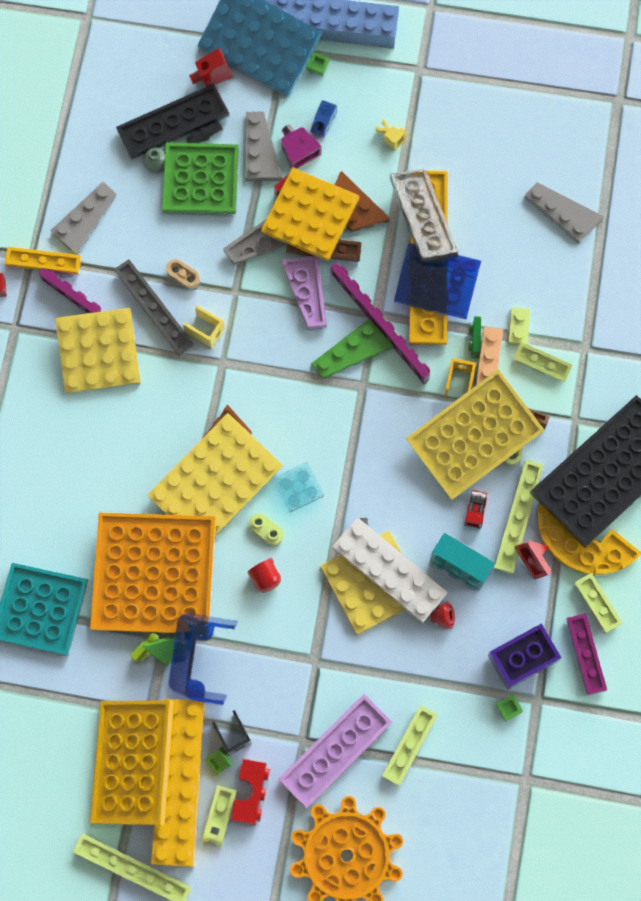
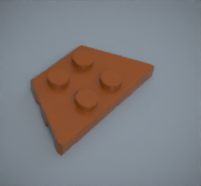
[335,171,390,232]

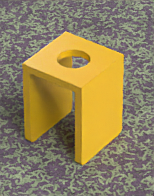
[444,358,476,397]

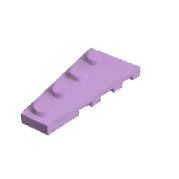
[281,256,327,329]

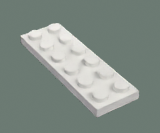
[332,517,448,624]

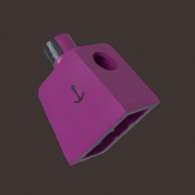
[281,125,322,169]

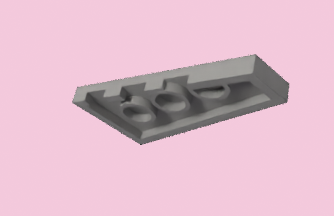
[245,112,282,181]
[51,182,117,255]
[524,182,604,243]
[223,219,287,265]

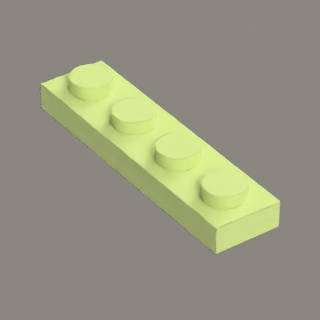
[382,705,438,786]

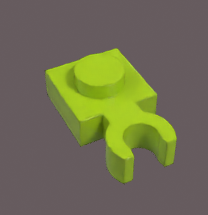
[130,632,160,664]

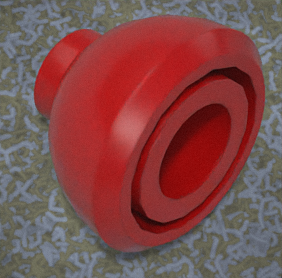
[430,602,455,629]

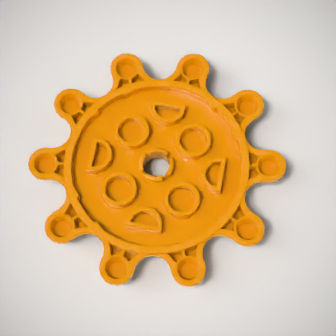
[290,796,404,901]

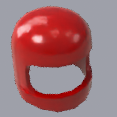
[247,557,281,593]

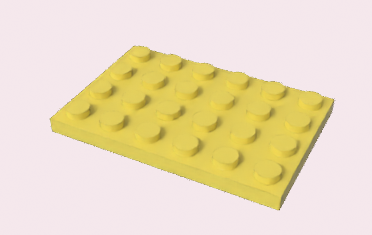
[405,369,545,500]
[147,413,283,536]

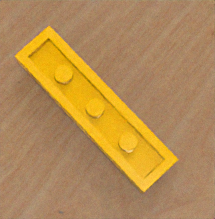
[4,246,82,275]

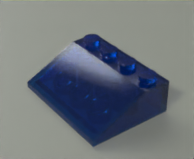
[394,243,481,320]

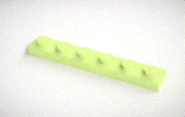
[494,460,544,574]
[73,833,192,901]

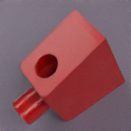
[189,48,233,87]

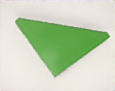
[142,634,188,666]

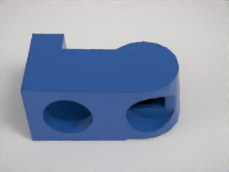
[310,100,338,137]

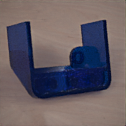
[168,613,238,705]

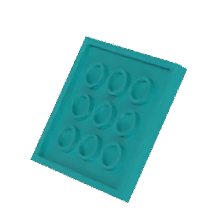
[0,563,88,656]

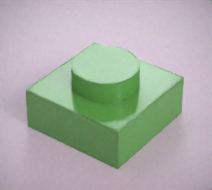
[306,52,330,76]
[495,694,523,722]
[205,747,234,776]

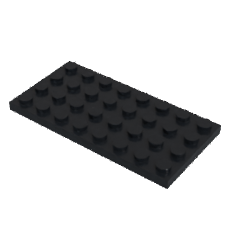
[530,395,641,548]

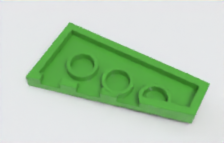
[311,319,393,379]

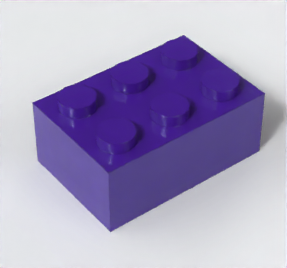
[487,623,562,690]

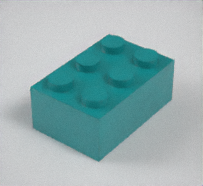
[429,532,495,591]

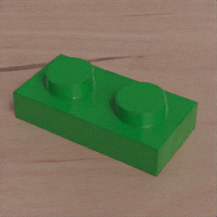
[468,316,482,358]

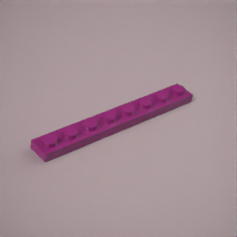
[330,262,430,384]

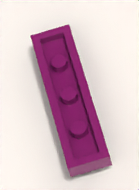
[39,268,102,313]
[566,613,607,696]

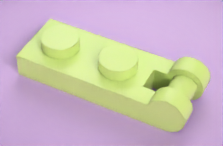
[202,785,237,847]

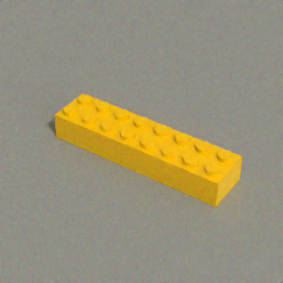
[151,699,206,867]

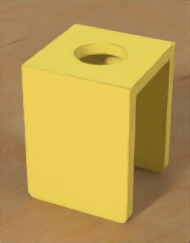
[183,305,225,349]

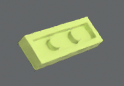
[513,342,573,382]
[574,573,623,634]

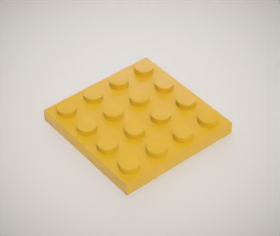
[261,167,360,262]

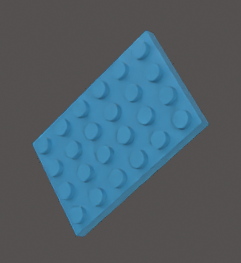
[197,0,323,97]

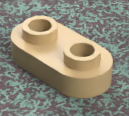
[166,259,200,289]

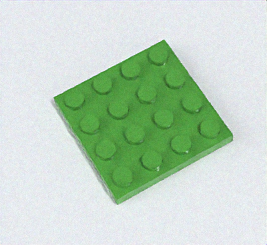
[162,143,239,214]

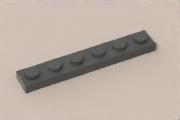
[114,259,194,356]

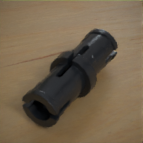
[186,120,223,143]

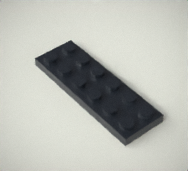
[116,84,230,160]

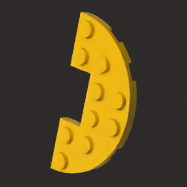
[537,503,641,575]

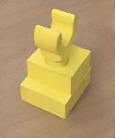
[375,119,407,151]

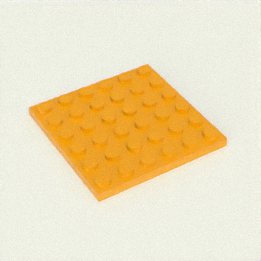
[90,512,216,635]

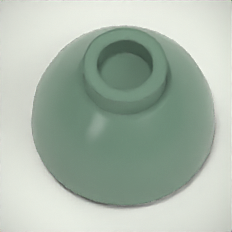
[143,148,165,173]

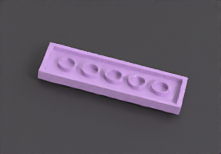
[278,694,393,809]

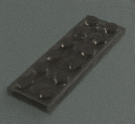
[389,169,459,262]

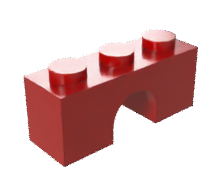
[231,759,270,826]

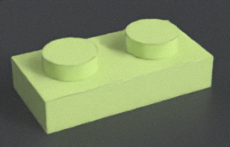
[508,307,530,345]

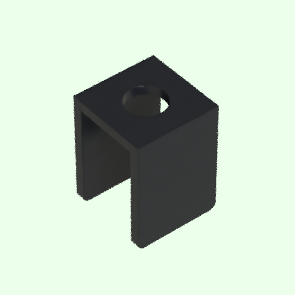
[212,710,252,756]

